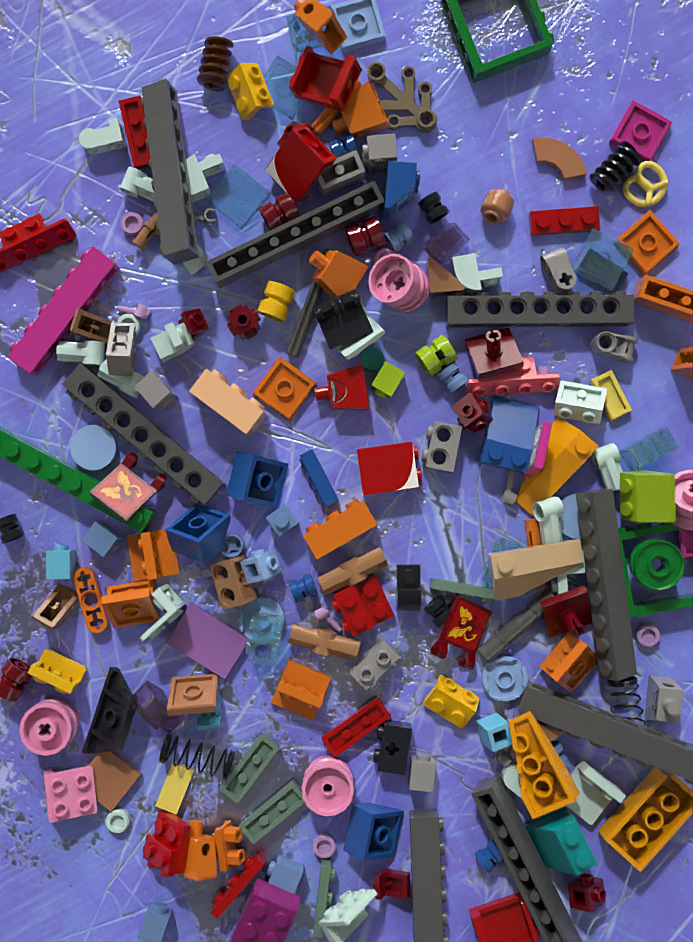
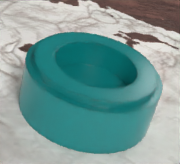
[361,348,384,372]

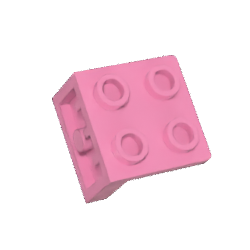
[43,766,97,823]

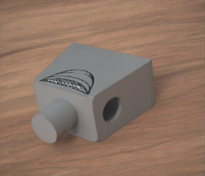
[644,675,683,723]

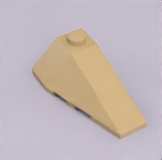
[487,539,584,600]

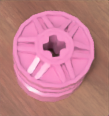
[368,254,430,312]

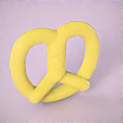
[622,161,669,207]

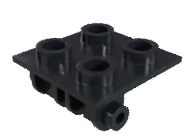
[312,289,373,350]

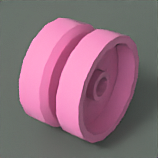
[671,470,693,530]
[19,697,80,756]
[302,755,354,816]

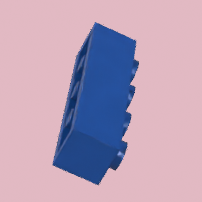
[299,449,339,507]

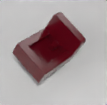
[178,308,209,340]
[373,868,411,900]

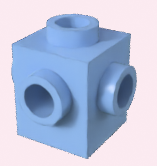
[240,548,282,584]

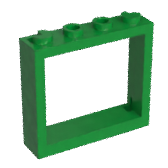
[441,0,554,83]
[618,522,693,618]

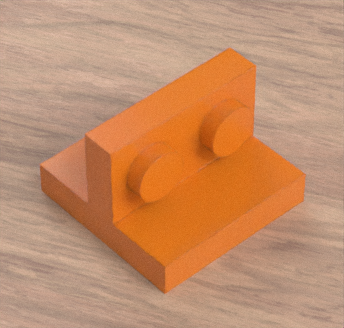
[127,529,181,581]
[101,579,160,628]
[539,632,598,694]
[271,659,331,721]

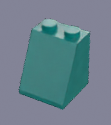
[524,806,598,875]

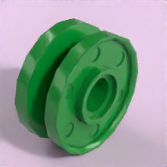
[629,539,685,590]

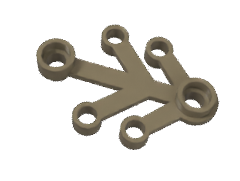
[367,62,437,133]

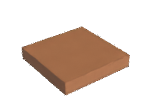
[167,674,219,716]
[89,751,141,812]

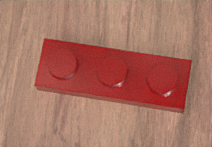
[118,95,150,169]
[529,206,601,236]
[321,696,391,757]
[210,851,266,919]

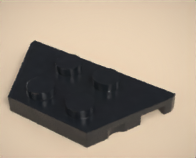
[82,667,138,754]

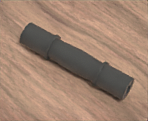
[478,588,555,663]

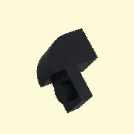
[396,564,421,611]

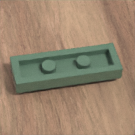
[429,578,494,603]
[219,732,281,804]
[238,779,305,844]
[313,858,335,938]

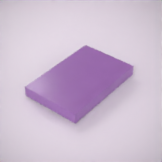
[166,602,249,679]

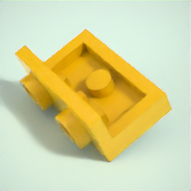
[226,63,274,121]
[28,648,87,694]
[422,674,479,729]

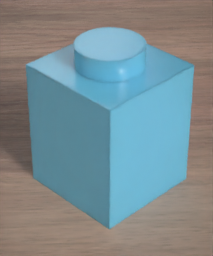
[46,545,76,579]
[476,713,512,752]

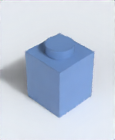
[266,504,299,537]
[81,521,122,557]
[266,854,304,894]
[137,902,173,942]

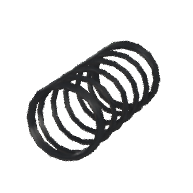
[607,676,646,726]
[159,733,235,780]

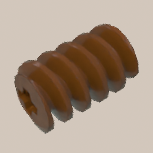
[197,36,234,92]

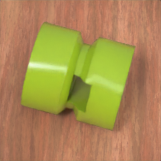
[415,335,458,377]

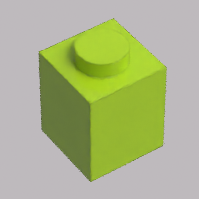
[371,361,405,400]

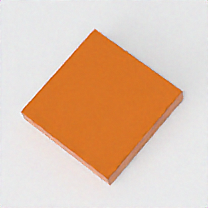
[614,210,680,275]
[253,356,317,420]

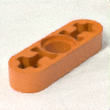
[73,567,110,633]

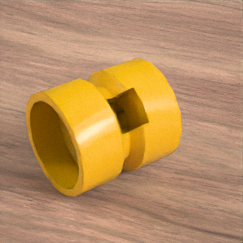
[257,281,296,323]

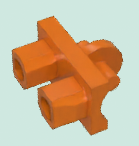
[212,820,246,872]

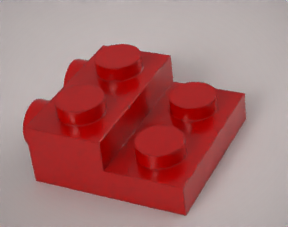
[331,574,395,637]
[143,810,191,878]

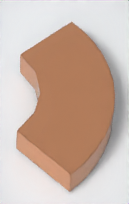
[532,137,587,181]

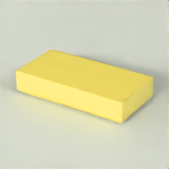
[590,370,632,421]
[155,761,195,815]

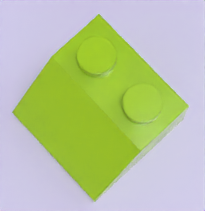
[620,470,676,522]

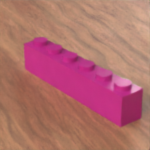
[8,246,120,376]

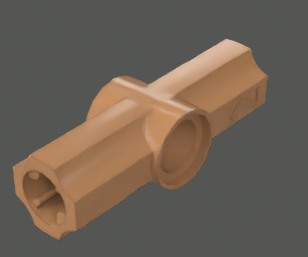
[317,547,388,595]
[288,623,360,661]

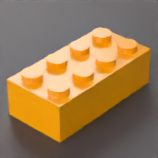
[598,767,693,872]

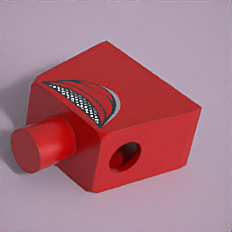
[315,364,369,410]

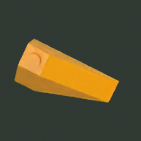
[515,417,598,516]
[509,711,580,819]

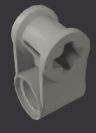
[540,247,576,295]
[590,331,638,363]

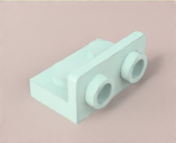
[554,381,607,424]

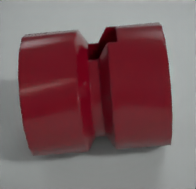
[258,192,300,231]
[345,216,386,256]
[0,657,32,702]

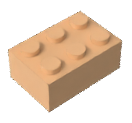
[189,369,267,437]

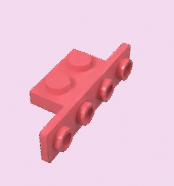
[466,357,561,397]

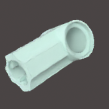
[119,167,156,202]
[56,341,105,367]
[97,360,144,399]
[591,443,623,491]
[532,496,564,544]

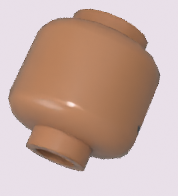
[480,189,514,225]

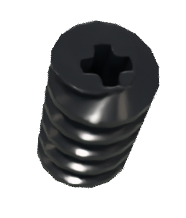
[589,141,641,193]

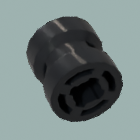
[418,191,449,224]
[0,513,25,544]
[423,595,451,627]

